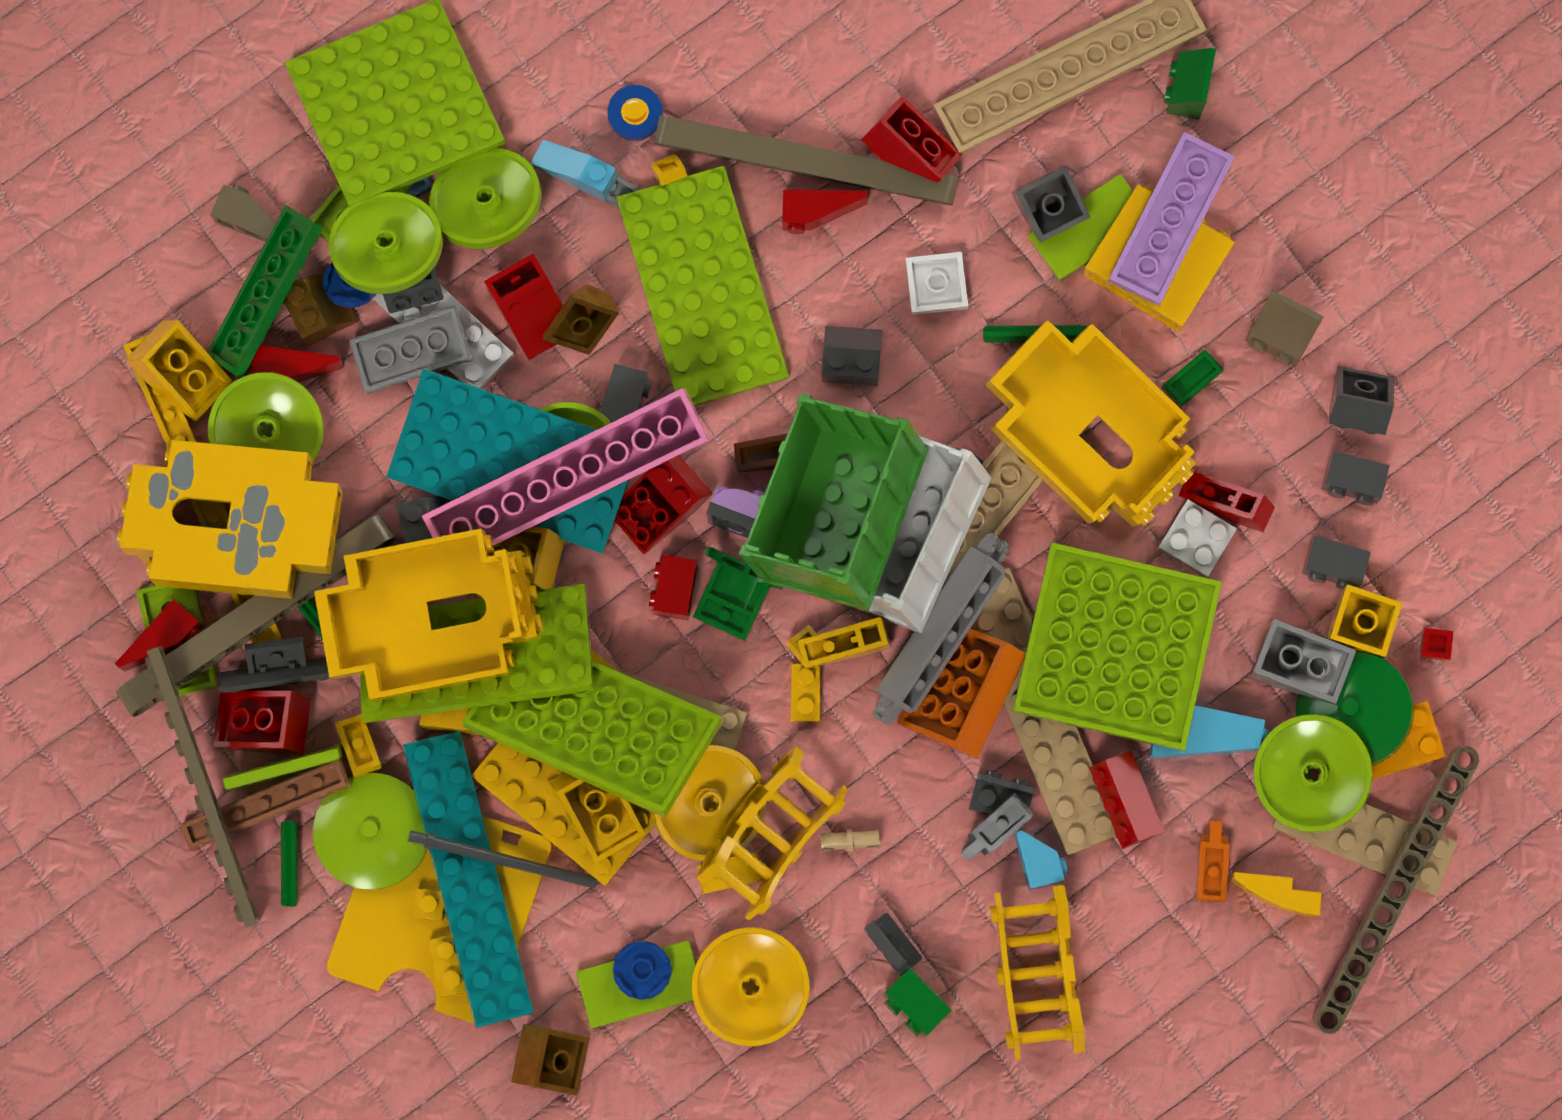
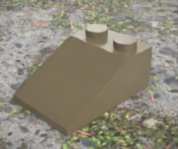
[1245,290,1324,367]

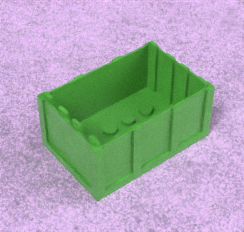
[739,393,928,611]

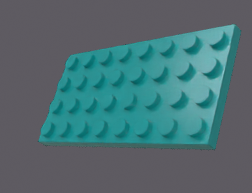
[386,369,629,554]

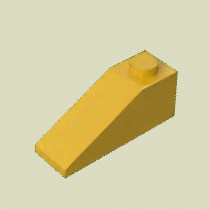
[797,617,892,669]

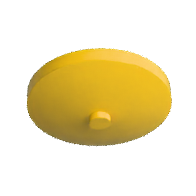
[652,744,767,861]
[692,927,810,1047]

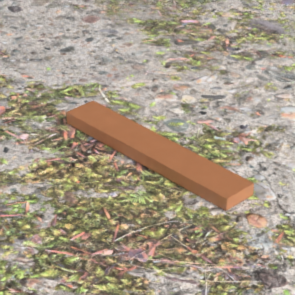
[180,759,351,851]

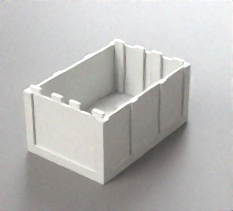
[851,436,991,633]

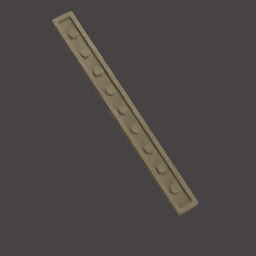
[145,646,260,927]

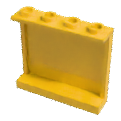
[1083,185,1235,333]

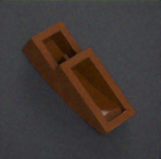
[734,433,787,472]

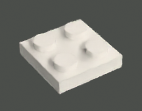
[905,252,968,315]
[1158,499,1237,578]

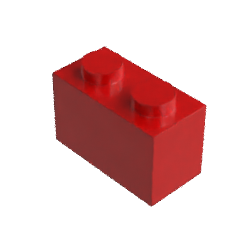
[649,555,698,621]

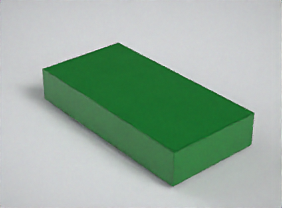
[1161,350,1224,408]

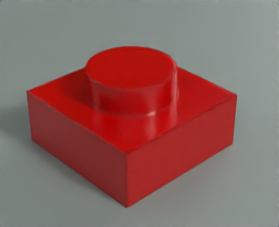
[1420,628,1453,661]

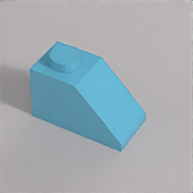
[1014,830,1068,891]

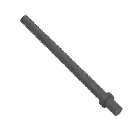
[408,830,597,889]

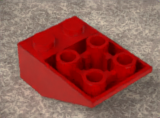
[484,254,563,360]
[615,455,713,554]

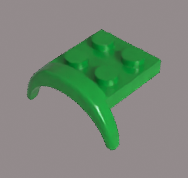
[693,547,783,642]

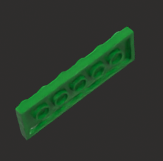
[207,205,323,377]

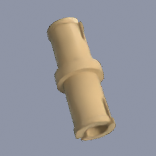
[821,829,880,852]

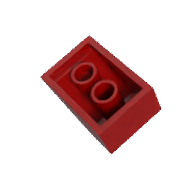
[861,95,962,183]
[213,691,311,755]

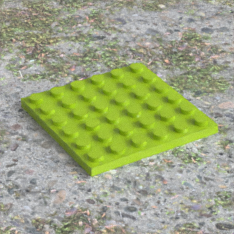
[284,0,505,206]
[1013,542,1222,752]

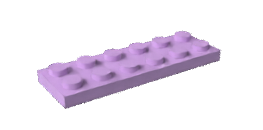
[1108,132,1235,306]

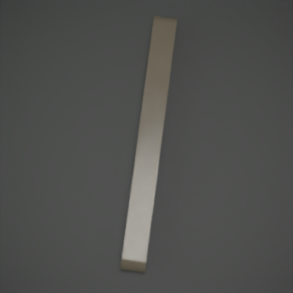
[654,115,959,205]
[116,515,395,717]
[1312,746,1479,1034]

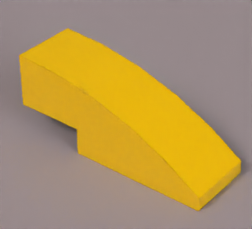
[1230,872,1322,918]

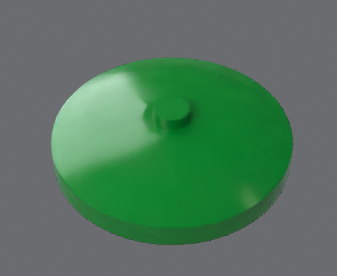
[1296,652,1414,766]

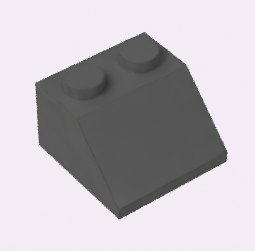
[1011,166,1090,243]
[821,326,882,386]
[1329,366,1394,435]
[396,496,452,543]

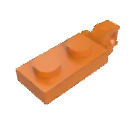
[1195,820,1230,903]

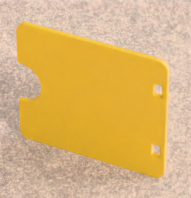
[327,816,552,1024]

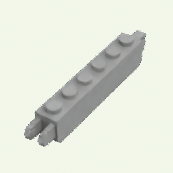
[872,532,1010,726]

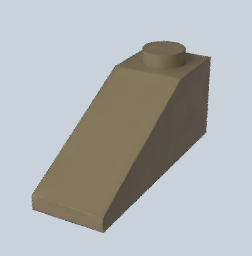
[210,185,275,242]

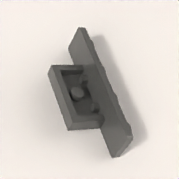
[220,637,329,693]

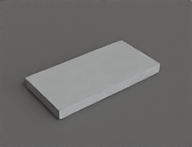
[349,305,473,394]

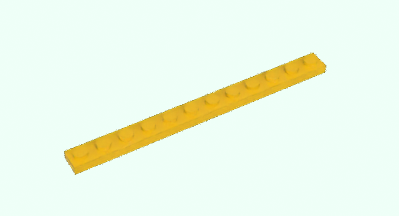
[123,334,283,643]

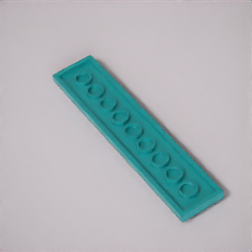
[402,731,534,1029]

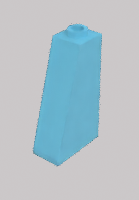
[1148,705,1268,760]

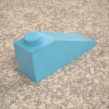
[530,140,618,202]

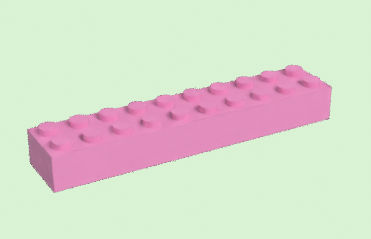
[422,387,710,546]

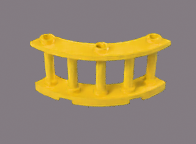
[696,745,848,920]
[990,885,1085,1061]

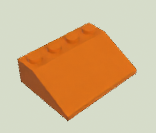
[897,628,1026,759]

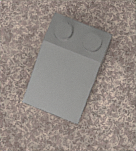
[1250,619,1356,705]

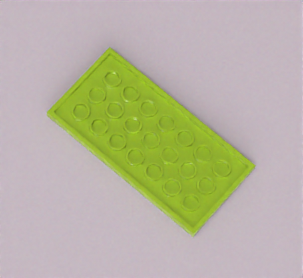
[616,165,789,407]
[360,584,594,723]
[462,661,723,818]

